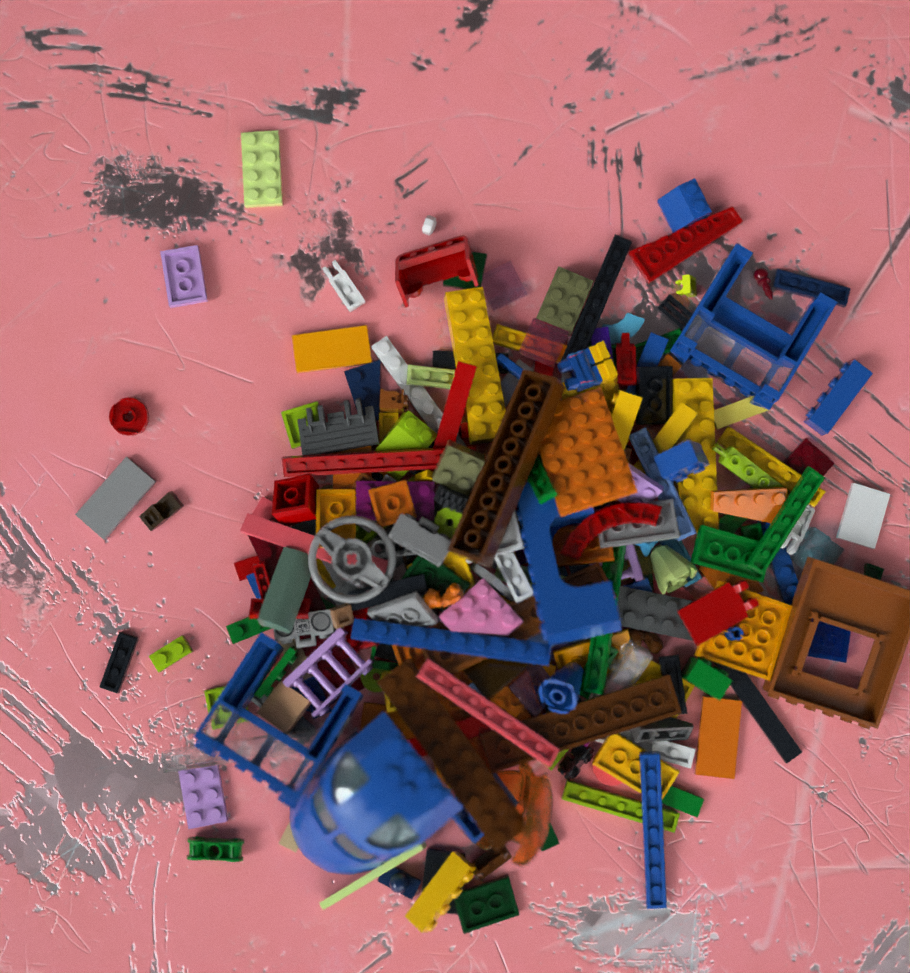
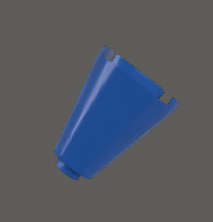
[539,662,583,714]

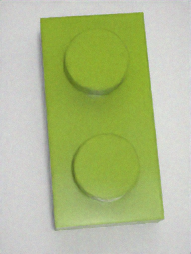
[149,635,193,673]

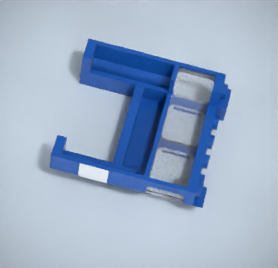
[670,243,837,410]

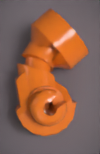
[424,583,463,609]

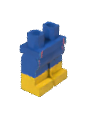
[557,341,618,392]

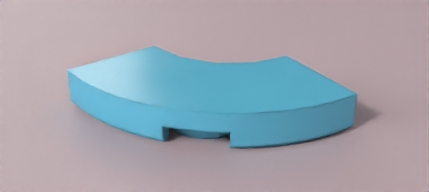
[602,313,645,344]

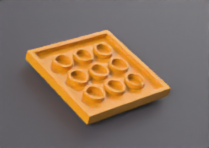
[695,581,792,681]

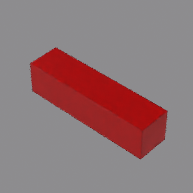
[252,561,271,598]

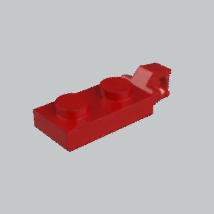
[616,333,637,386]

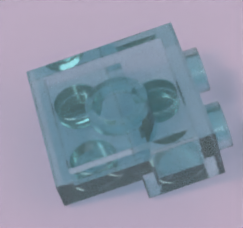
[790,527,844,568]

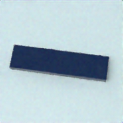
[772,269,851,307]

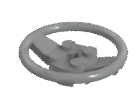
[308,515,396,603]

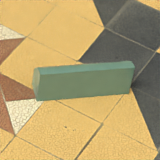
[257,547,311,633]

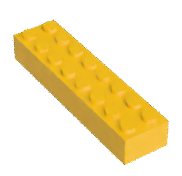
[444,287,506,445]
[673,378,719,533]

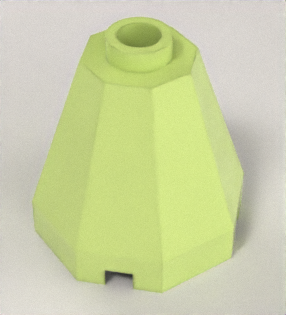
[650,544,697,594]

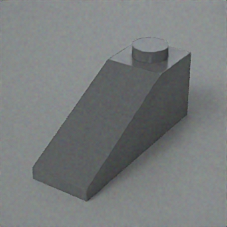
[630,717,694,743]

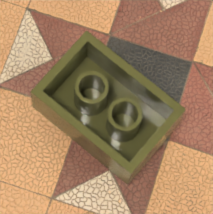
[535,266,593,337]

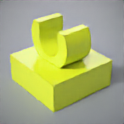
[675,274,697,297]

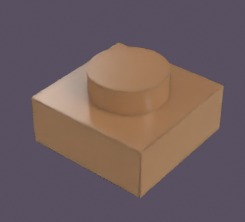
[330,603,354,629]

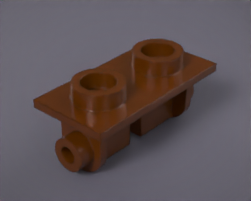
[472,846,512,881]

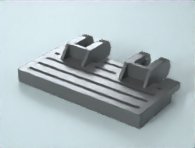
[298,398,379,455]

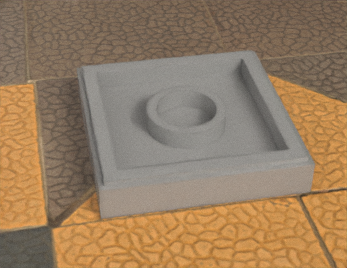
[470,562,515,602]

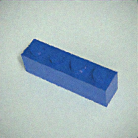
[804,359,873,436]

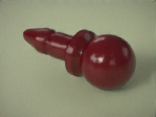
[753,268,773,300]

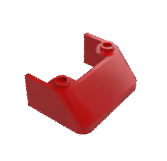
[395,235,479,308]

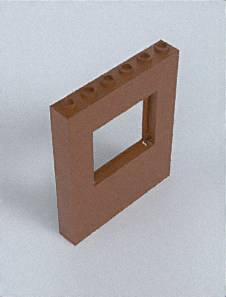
[762,557,910,729]

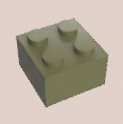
[432,440,485,496]

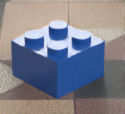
[653,440,710,482]

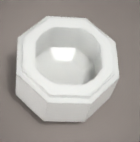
[422,215,437,236]

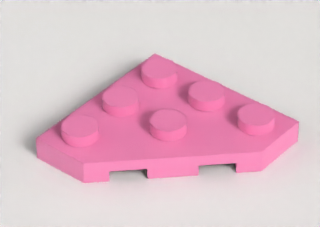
[438,578,523,636]

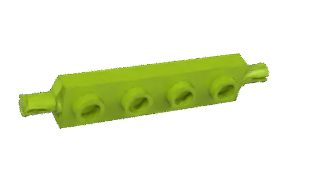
[712,443,790,496]

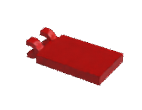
[677,580,759,646]

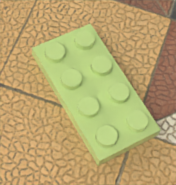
[241,130,283,208]

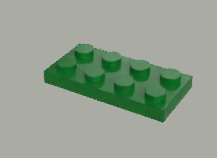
[690,525,766,583]

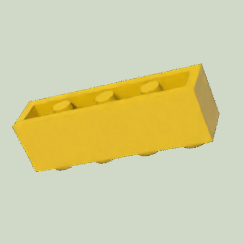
[610,390,642,451]
[405,851,476,933]

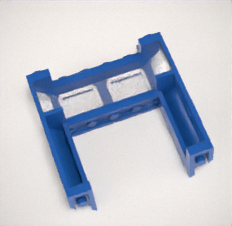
[193,632,364,810]

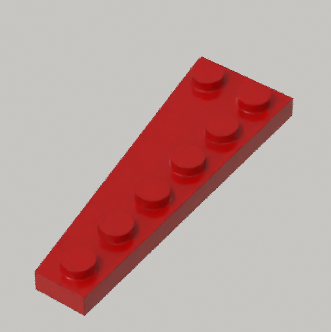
[628,206,743,284]

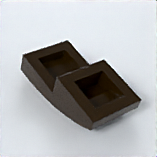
[139,491,184,531]

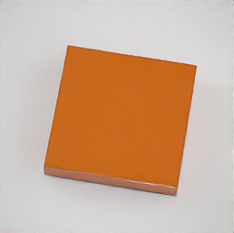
[368,480,417,527]

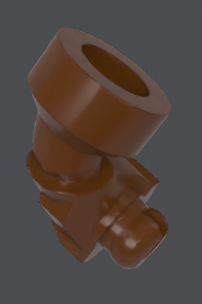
[628,628,664,654]

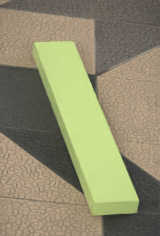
[319,841,427,909]

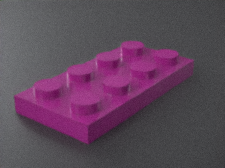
[356,481,434,521]

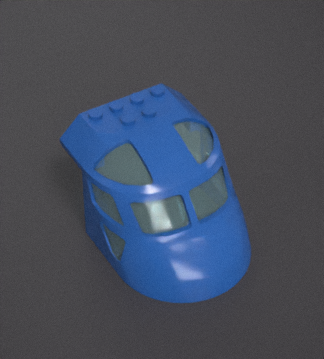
[289,711,464,875]

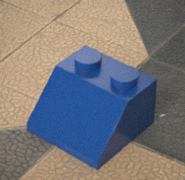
[657,178,712,233]

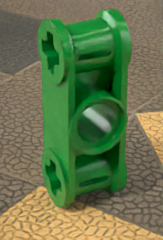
[187,836,244,862]

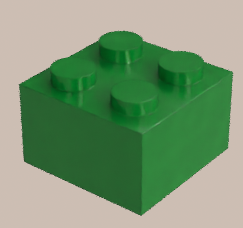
[681,656,733,701]

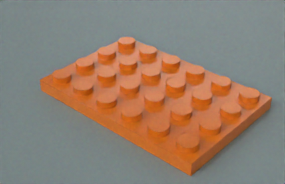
[539,387,638,517]

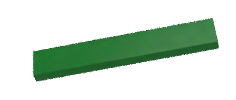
[745,467,825,575]

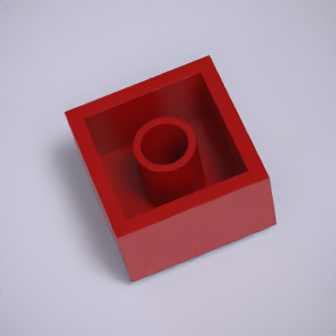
[272,474,319,525]

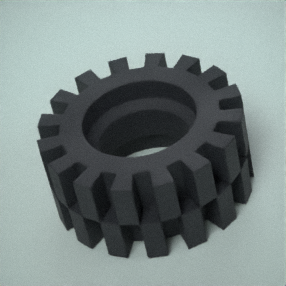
[433,484,470,514]

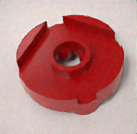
[109,397,149,436]

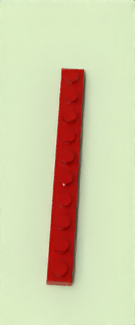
[282,446,477,477]

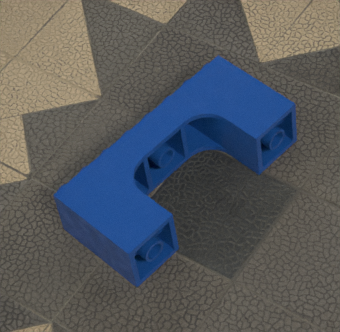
[516,482,621,645]

